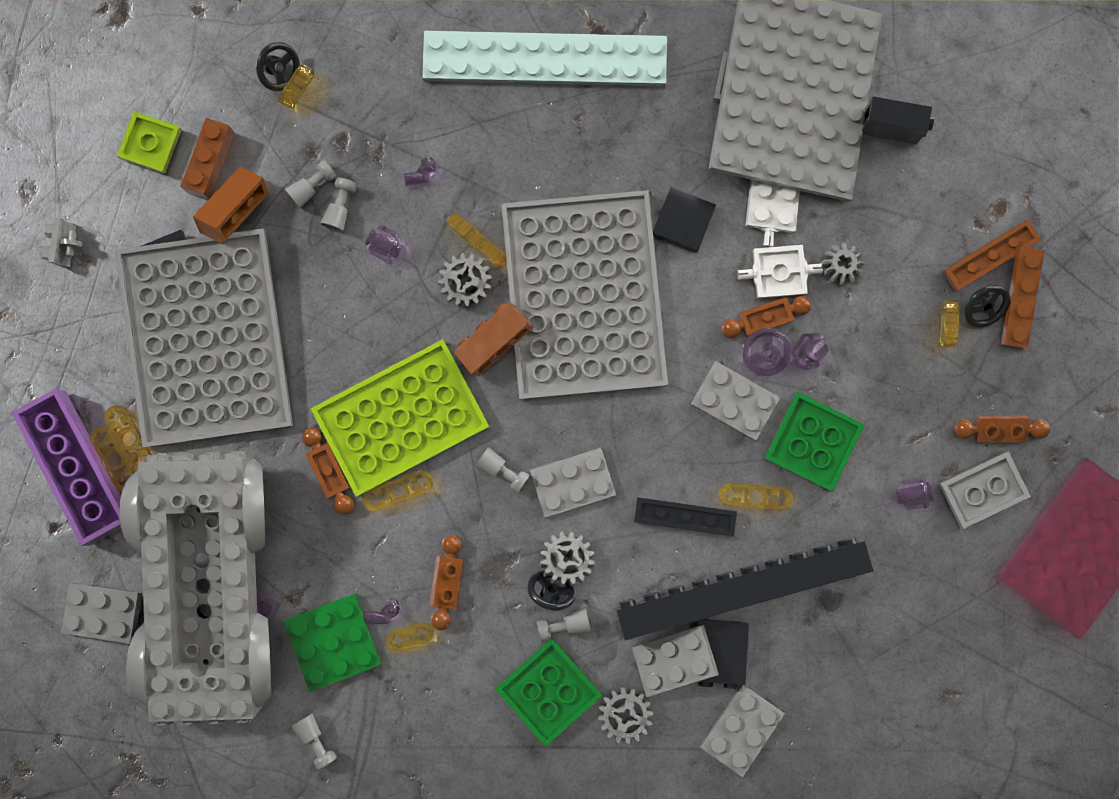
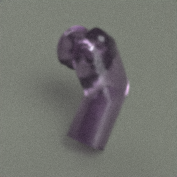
[404,157,436,186]
[365,598,400,624]

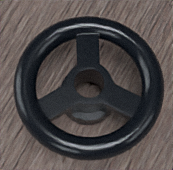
[256,42,300,91]
[964,285,1010,327]
[527,570,576,611]

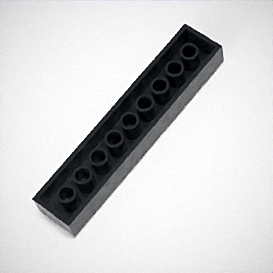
[615,538,874,640]

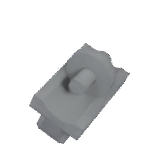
[41,218,83,268]

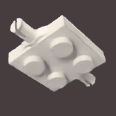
[745,179,800,247]
[737,245,823,299]

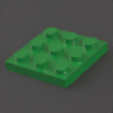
[764,391,865,492]
[284,593,381,692]
[495,638,602,747]

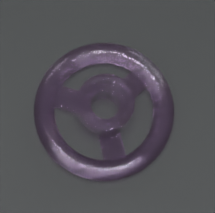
[743,328,791,376]

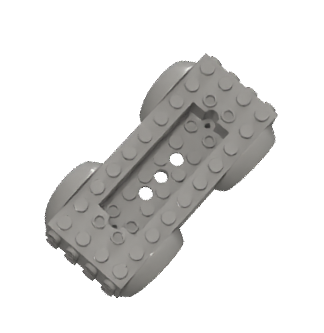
[120,451,271,726]

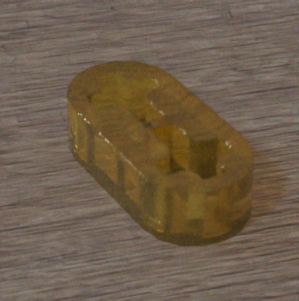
[279,63,314,109]
[940,300,959,347]
[386,622,434,653]

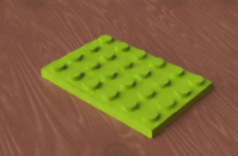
[310,339,489,497]

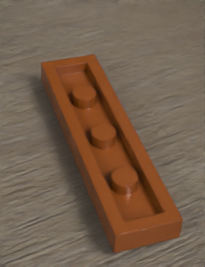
[943,219,1041,292]
[1001,246,1045,349]

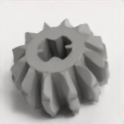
[821,243,864,285]

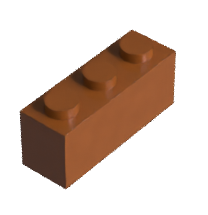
[180,118,235,200]
[193,167,269,244]
[454,302,534,376]

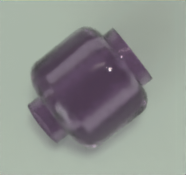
[364,225,403,262]
[791,333,829,370]
[895,476,934,511]

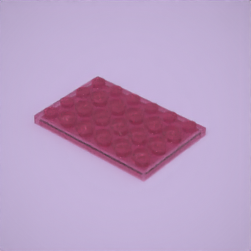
[997,458,1119,639]

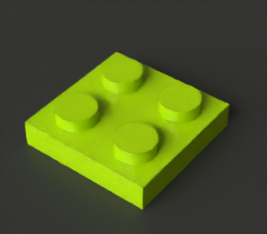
[117,111,182,174]

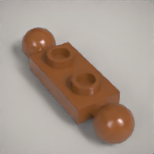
[721,296,812,338]
[955,416,1050,442]
[302,428,354,515]
[429,535,463,630]

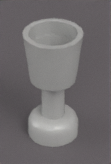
[284,160,337,208]
[320,177,358,232]
[475,447,530,493]
[537,608,592,643]
[290,713,337,770]

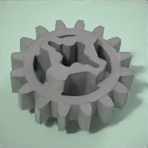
[438,253,492,308]
[539,532,595,587]
[598,687,653,744]

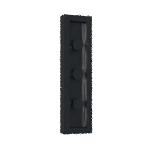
[634,497,737,536]

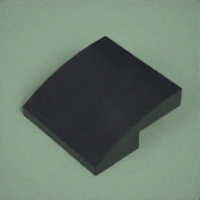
[653,187,716,253]

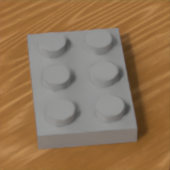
[690,361,780,441]
[530,448,616,518]
[939,452,1031,529]
[61,583,142,644]
[632,625,719,697]
[700,685,785,777]

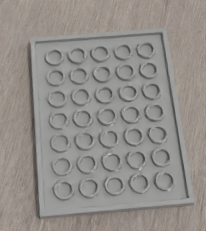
[708,0,882,202]
[501,190,668,400]
[115,229,293,448]

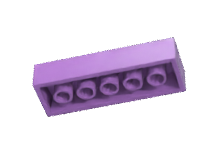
[11,388,121,546]

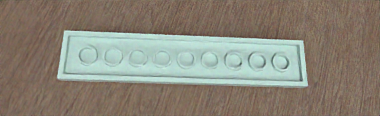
[423,31,667,86]

